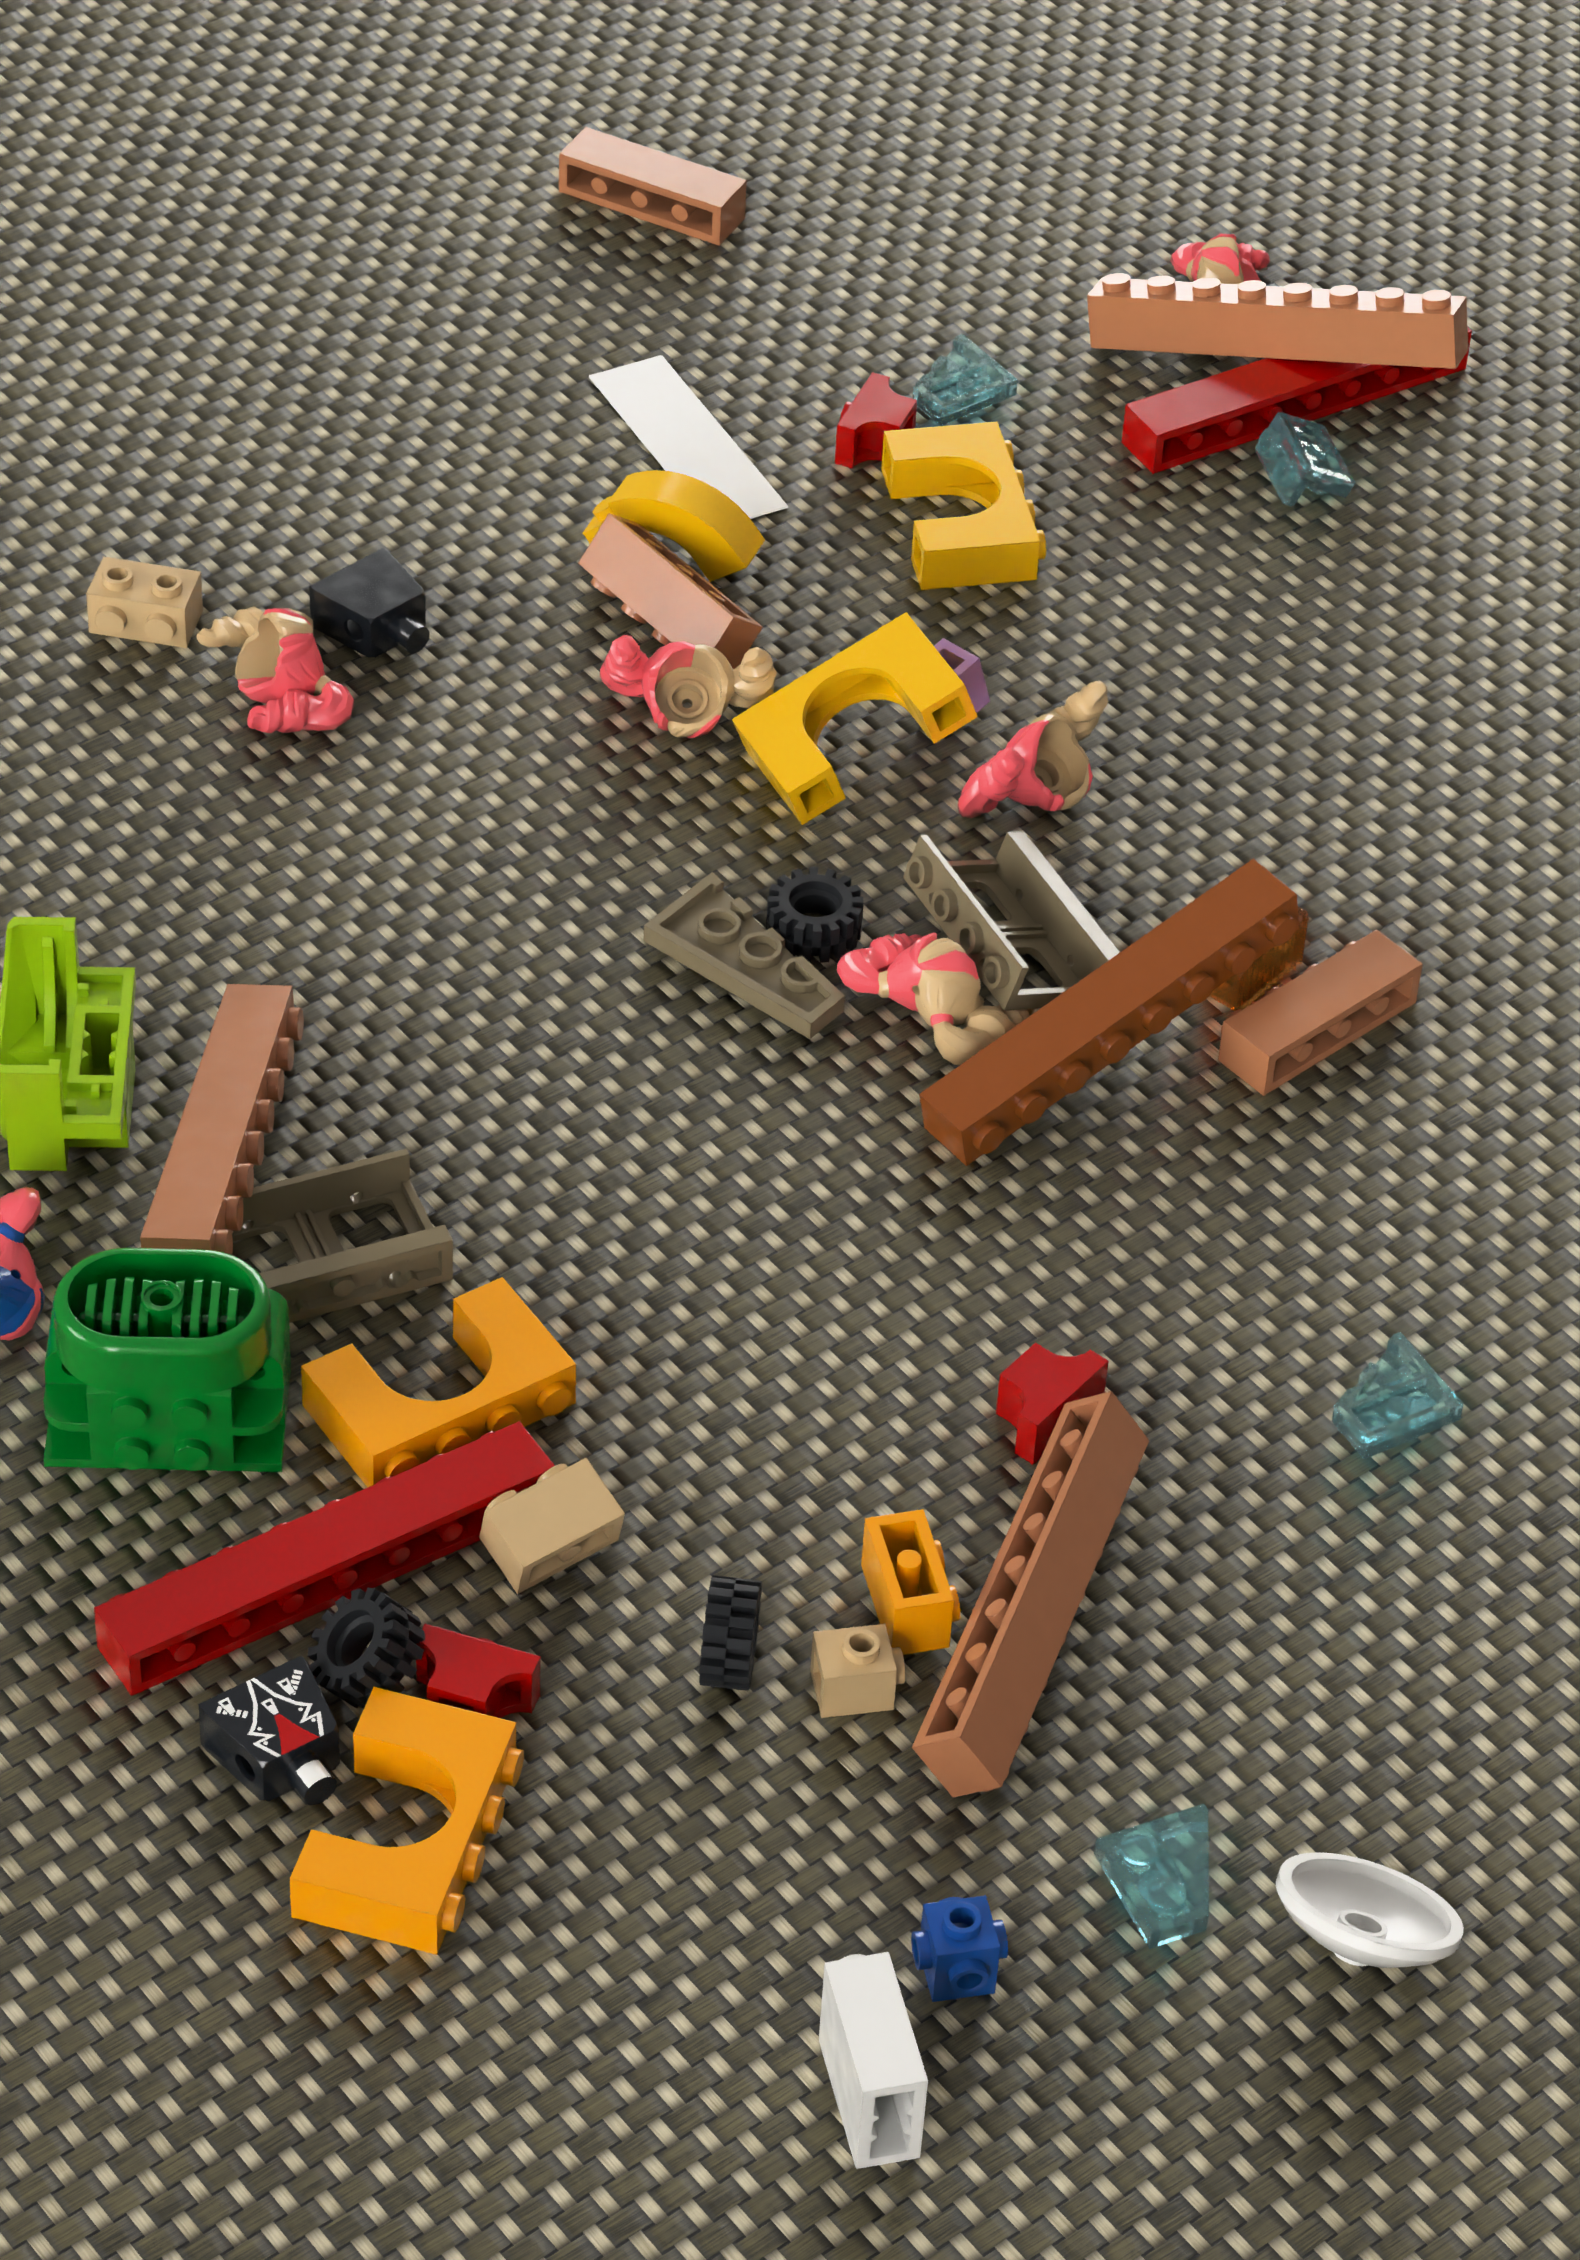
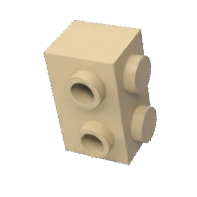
[86,556,203,648]
[479,1458,625,1594]

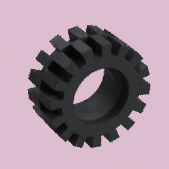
[766,867,864,963]
[699,1575,762,1691]
[307,1587,425,1709]

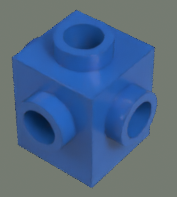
[911,1895,1008,2002]

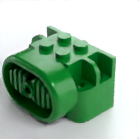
[43,1248,291,1472]

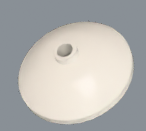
[1276,1853,1464,1968]

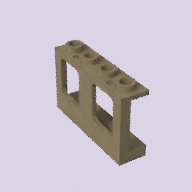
[903,831,1120,1010]
[232,1148,453,1323]

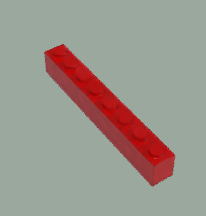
[1121,328,1472,474]
[94,1421,555,1696]

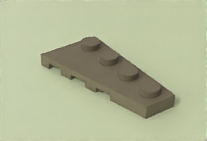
[643,872,845,1039]

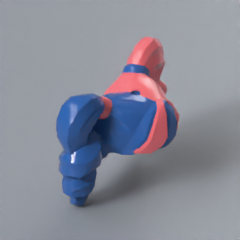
[0,1187,45,1341]

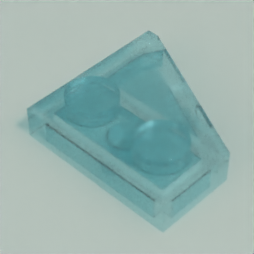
[912,334,1018,426]
[1332,1332,1463,1459]
[1094,1803,1209,1949]

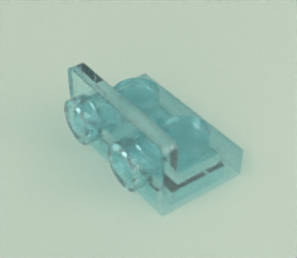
[1255,411,1356,507]

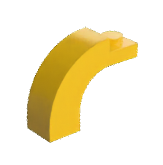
[583,470,765,582]

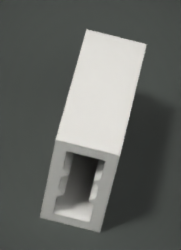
[819,1952,928,2169]

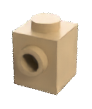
[810,1624,905,1718]

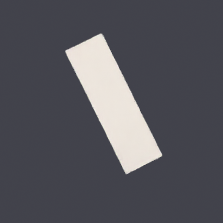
[589,355,788,519]

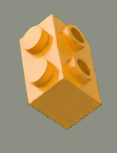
[861,1509,960,1655]

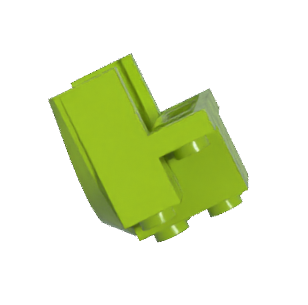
[0,917,136,1171]

